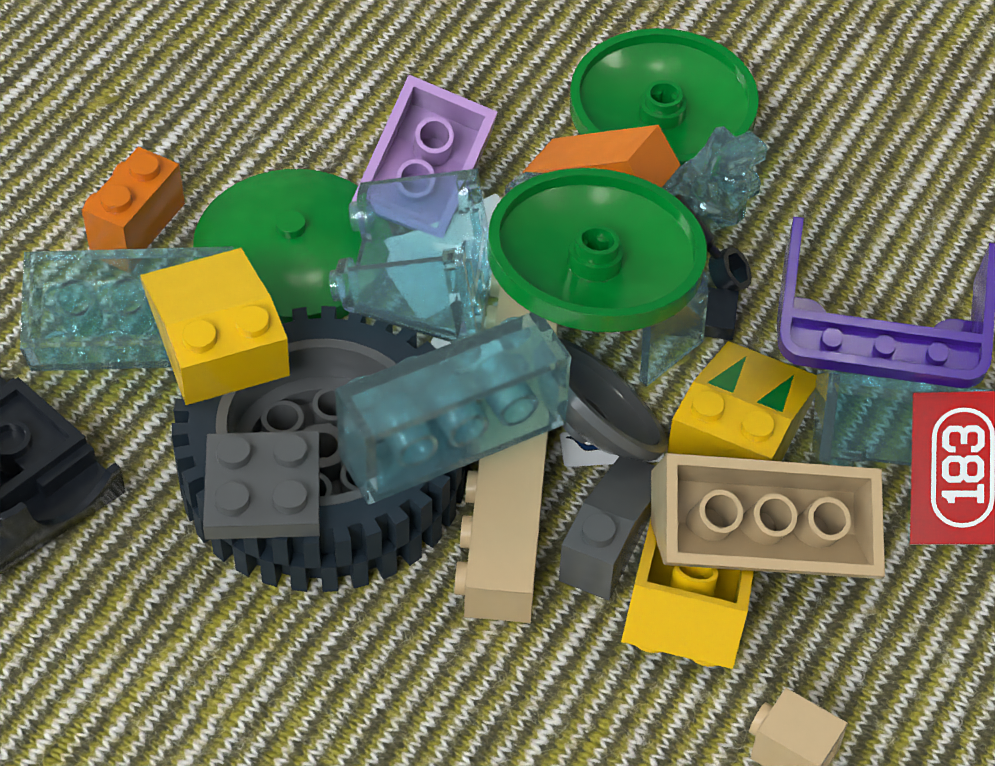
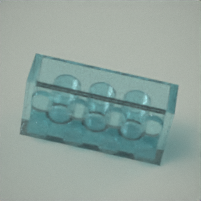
[20,246,234,371]
[335,312,571,505]

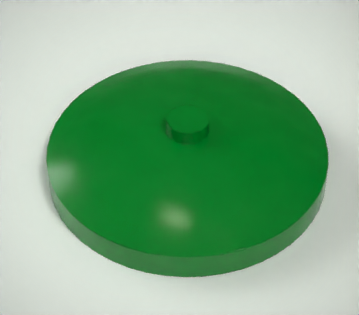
[569,28,759,175]
[487,168,707,332]
[193,169,391,324]

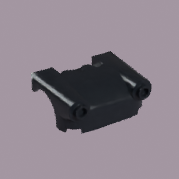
[0,376,126,574]

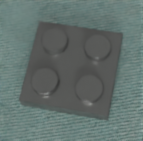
[203,431,320,540]

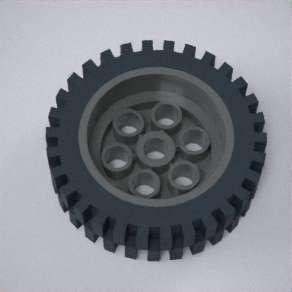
[172,306,468,592]

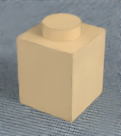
[749,688,848,766]

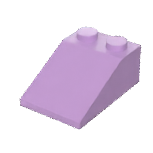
[352,75,498,238]

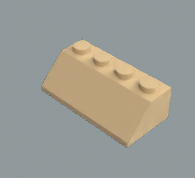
[651,453,885,579]

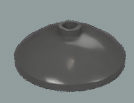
[541,338,668,461]

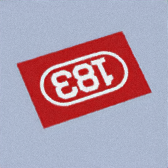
[910,391,995,545]

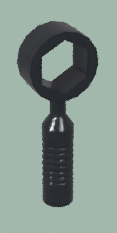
[675,194,752,291]

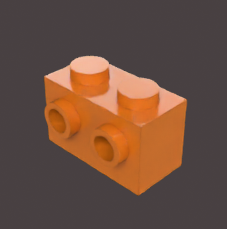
[82,146,185,267]

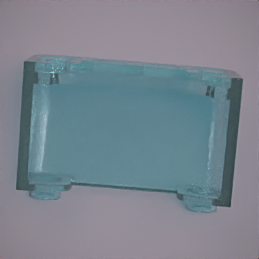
[329,168,492,346]

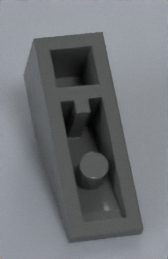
[559,456,655,601]

